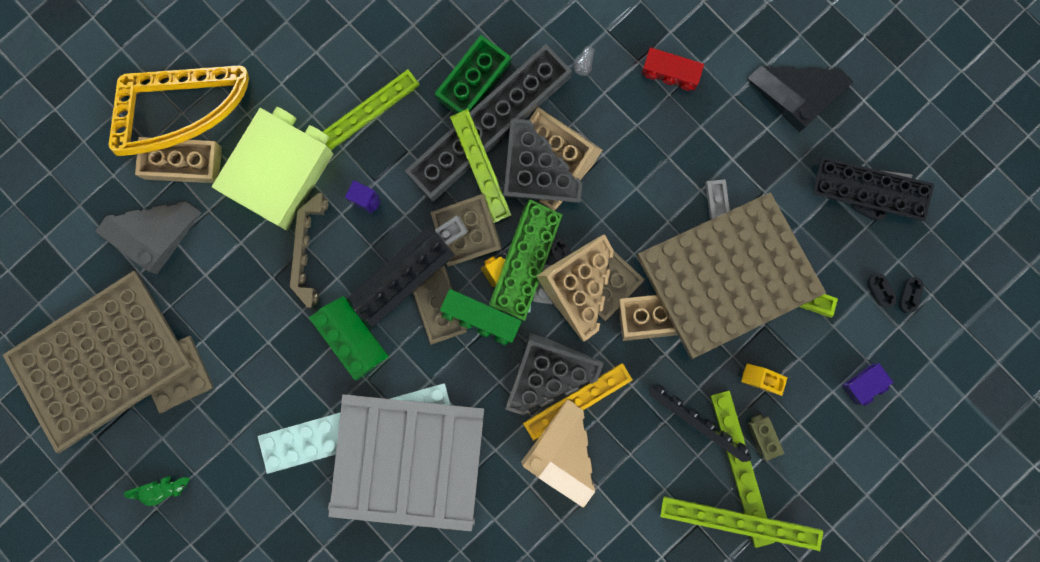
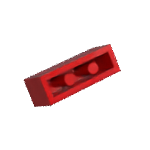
[641,47,704,91]

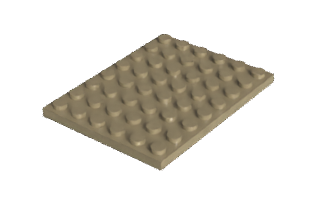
[637,192,826,360]
[3,270,193,453]

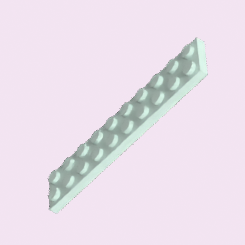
[258,383,451,474]

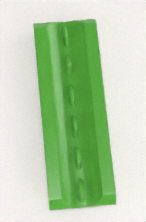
[490,199,562,321]

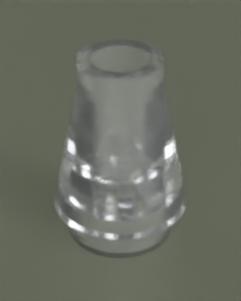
[574,46,595,76]

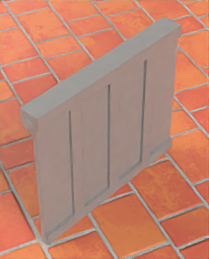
[328,394,484,531]

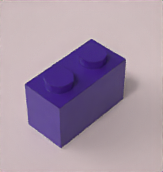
[345,180,380,214]
[842,363,894,406]

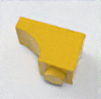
[741,364,788,396]

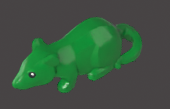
[124,476,190,506]

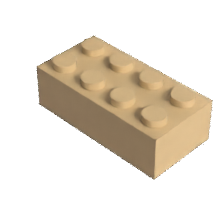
[135,137,222,183]

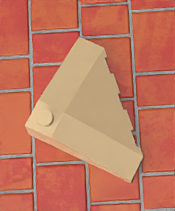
[530,107,603,211]
[536,234,614,342]
[521,399,595,508]

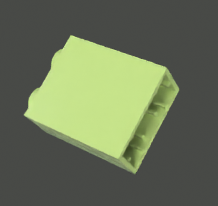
[212,107,333,231]

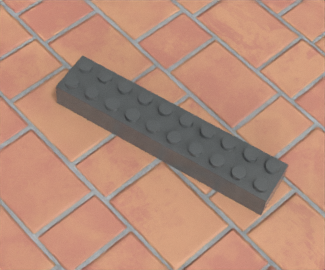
[405,44,572,203]

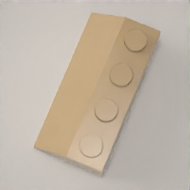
[619,295,678,341]

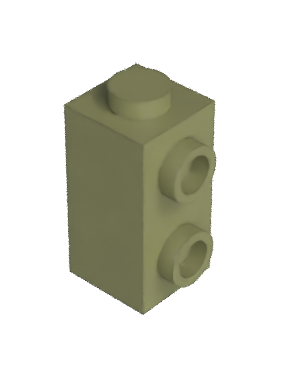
[747,414,785,461]

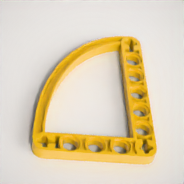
[109,66,249,156]

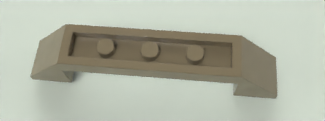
[290,193,328,309]

